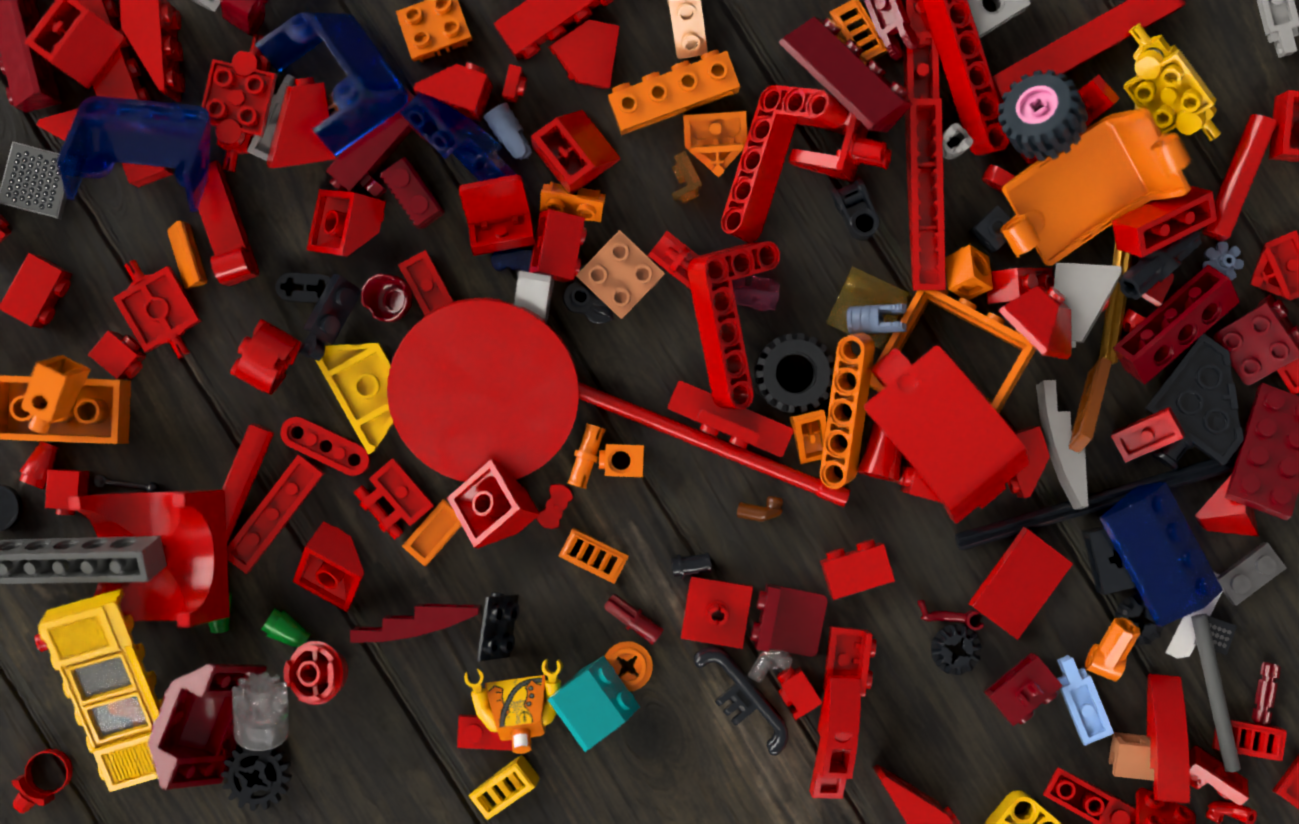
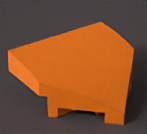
[683,110,747,178]

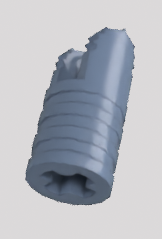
[483,102,532,160]
[847,303,907,335]

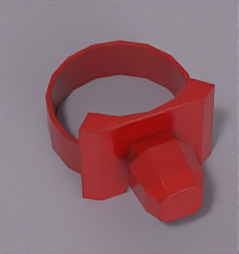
[11,749,73,814]

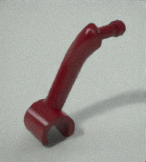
[917,599,984,630]

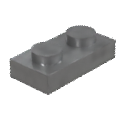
[1214,542,1286,606]

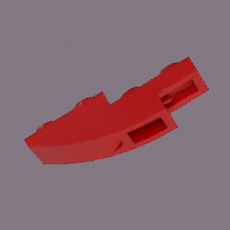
[809,675,861,799]
[1043,767,1136,824]

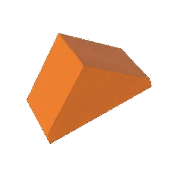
[789,409,827,464]

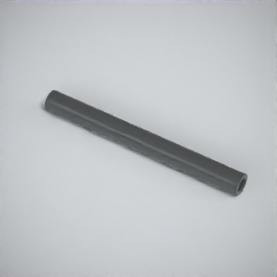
[1191,614,1241,772]

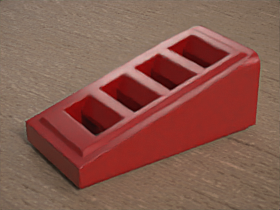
[1212,719,1287,761]

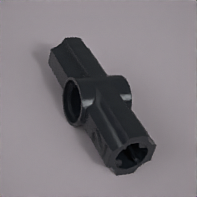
[1118,231,1202,300]

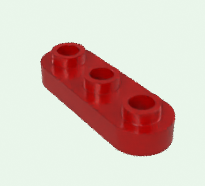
[280,417,371,476]

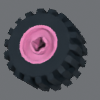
[998,70,1088,161]

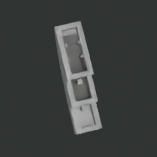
[1036,380,1088,510]

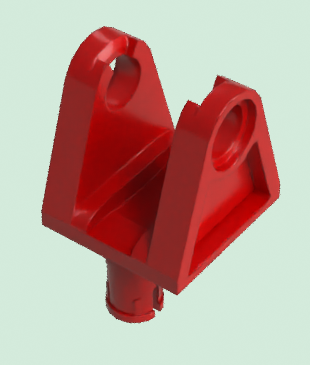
[788,112,892,183]

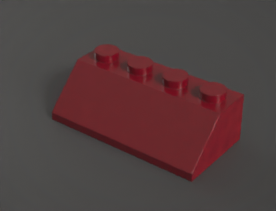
[0,0,62,113]
[779,17,912,133]

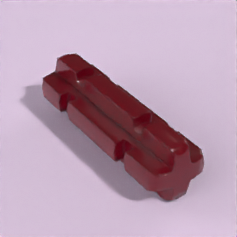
[1252,662,1281,725]

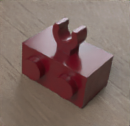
[984,652,1063,726]

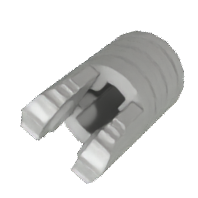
[943,123,973,159]

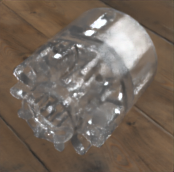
[232,672,289,751]

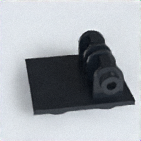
[477,592,519,662]

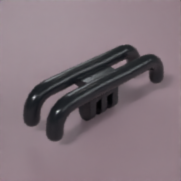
[694,646,789,756]

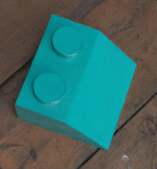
[547,655,640,752]

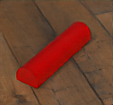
[1202,114,1277,242]
[222,423,275,544]

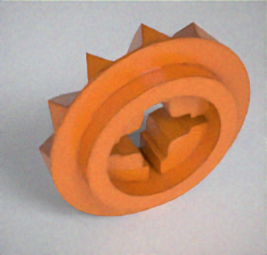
[604,641,653,692]

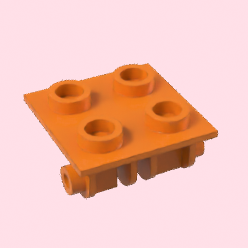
[395,0,473,63]

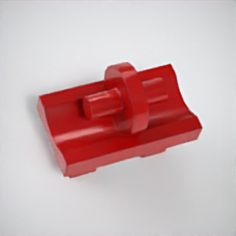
[647,231,709,290]

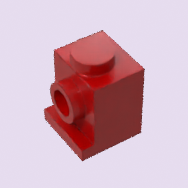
[776,666,822,720]

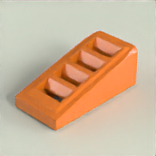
[829,0,887,62]
[558,527,629,584]

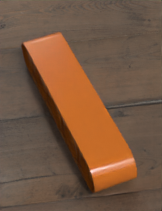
[820,333,875,489]

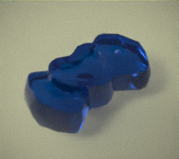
[491,249,533,272]

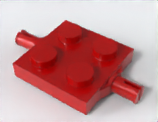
[113,260,202,359]

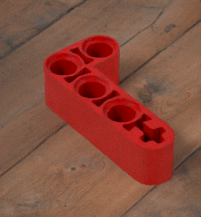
[186,160,259,286]

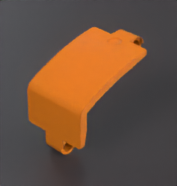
[1001,108,1191,266]

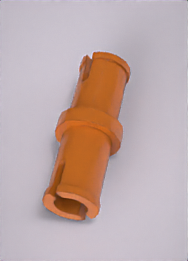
[567,423,606,489]

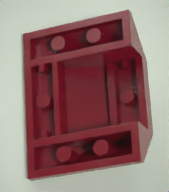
[148,664,267,790]

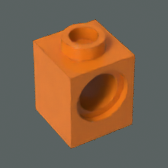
[945,245,993,301]
[599,444,644,477]

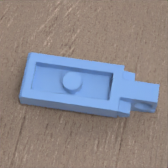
[1057,655,1114,746]

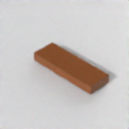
[1069,357,1112,453]

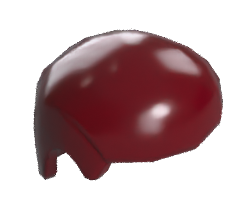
[361,273,412,322]

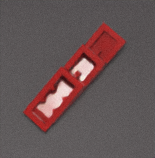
[1147,674,1190,804]

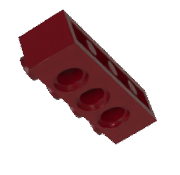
[1113,265,1240,385]

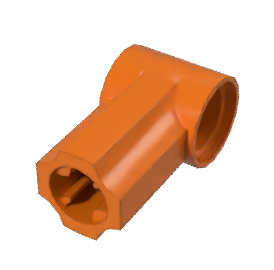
[1085,617,1141,682]

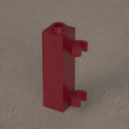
[326,85,436,199]

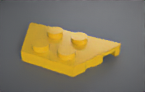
[315,343,394,454]

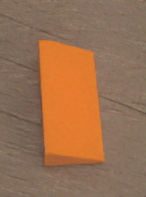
[167,220,208,289]

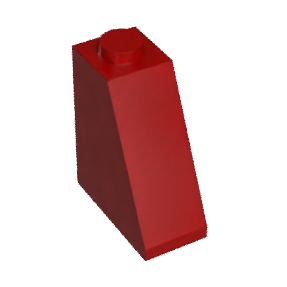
[267,77,336,169]

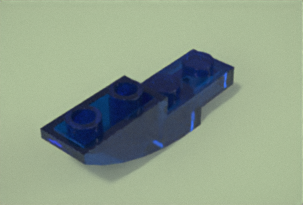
[400,93,517,181]

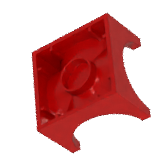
[68,489,230,627]

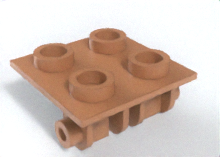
[576,230,665,319]

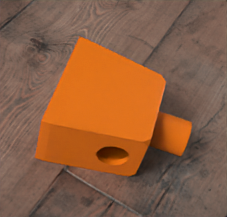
[21,355,91,434]

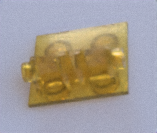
[826,266,909,350]

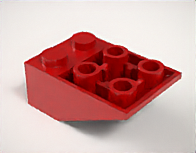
[120,0,185,102]

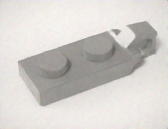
[1257,0,1299,58]

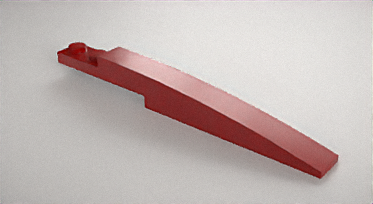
[903,0,946,291]

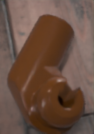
[737,496,784,522]

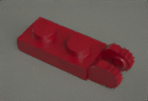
[864,0,919,60]

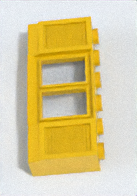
[39,589,164,792]

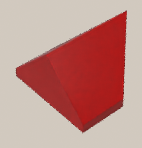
[1195,474,1259,537]

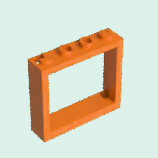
[870,290,1036,414]

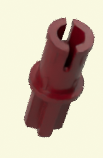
[604,594,664,645]

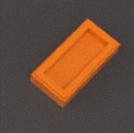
[402,499,462,567]

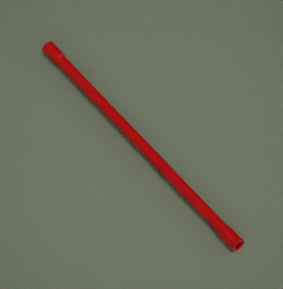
[579,382,851,507]

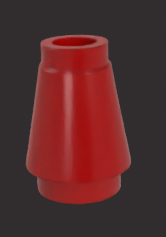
[19,441,58,489]

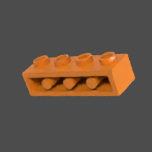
[608,50,740,136]

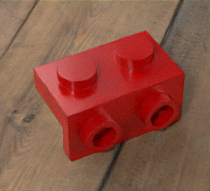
[823,626,876,697]

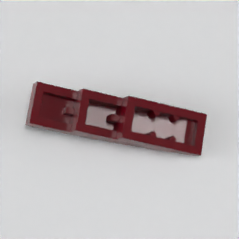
[350,603,481,643]

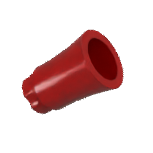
[856,423,902,482]

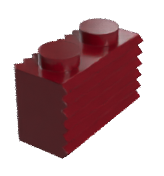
[380,157,445,229]

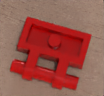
[353,458,435,540]

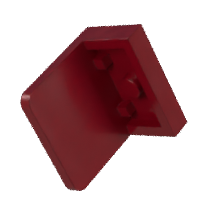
[1213,294,1299,385]
[750,583,828,657]

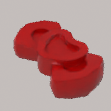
[536,484,574,529]

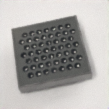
[0,141,77,219]

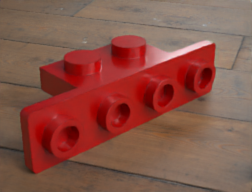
[667,381,794,457]

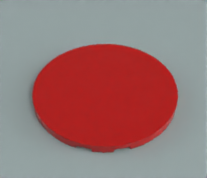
[387,298,579,482]

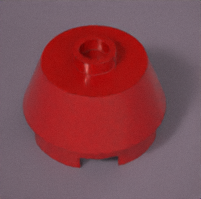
[283,641,348,705]

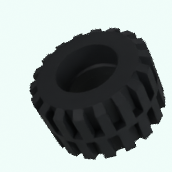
[754,333,834,413]

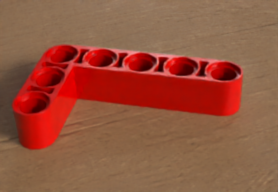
[721,85,848,243]
[688,241,780,409]

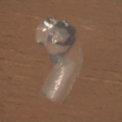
[747,649,793,684]

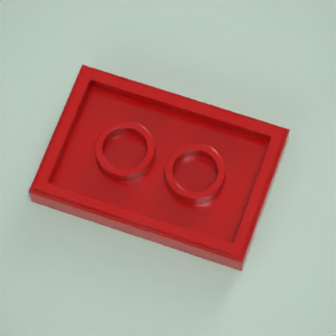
[968,527,1073,640]

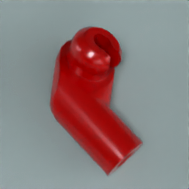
[1206,801,1257,824]

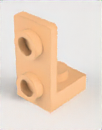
[667,0,708,59]

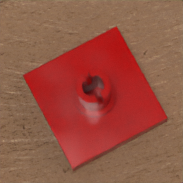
[680,576,753,649]

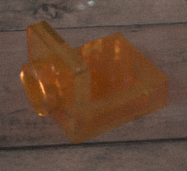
[671,151,703,204]

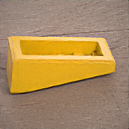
[468,755,540,820]

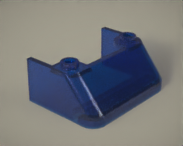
[255,12,408,156]
[56,96,211,212]

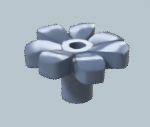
[1202,242,1244,280]

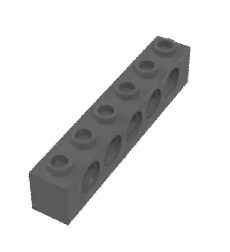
[0,536,167,584]

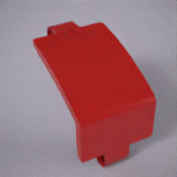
[864,346,1029,524]

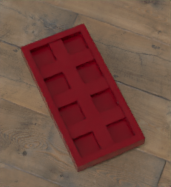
[1225,383,1299,521]

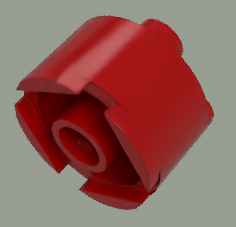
[230,319,302,395]

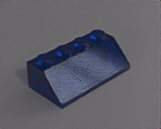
[1099,482,1223,626]

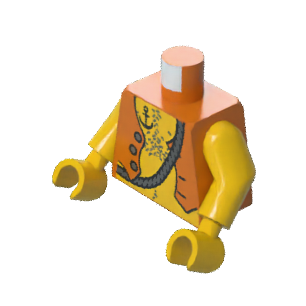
[464,659,563,754]

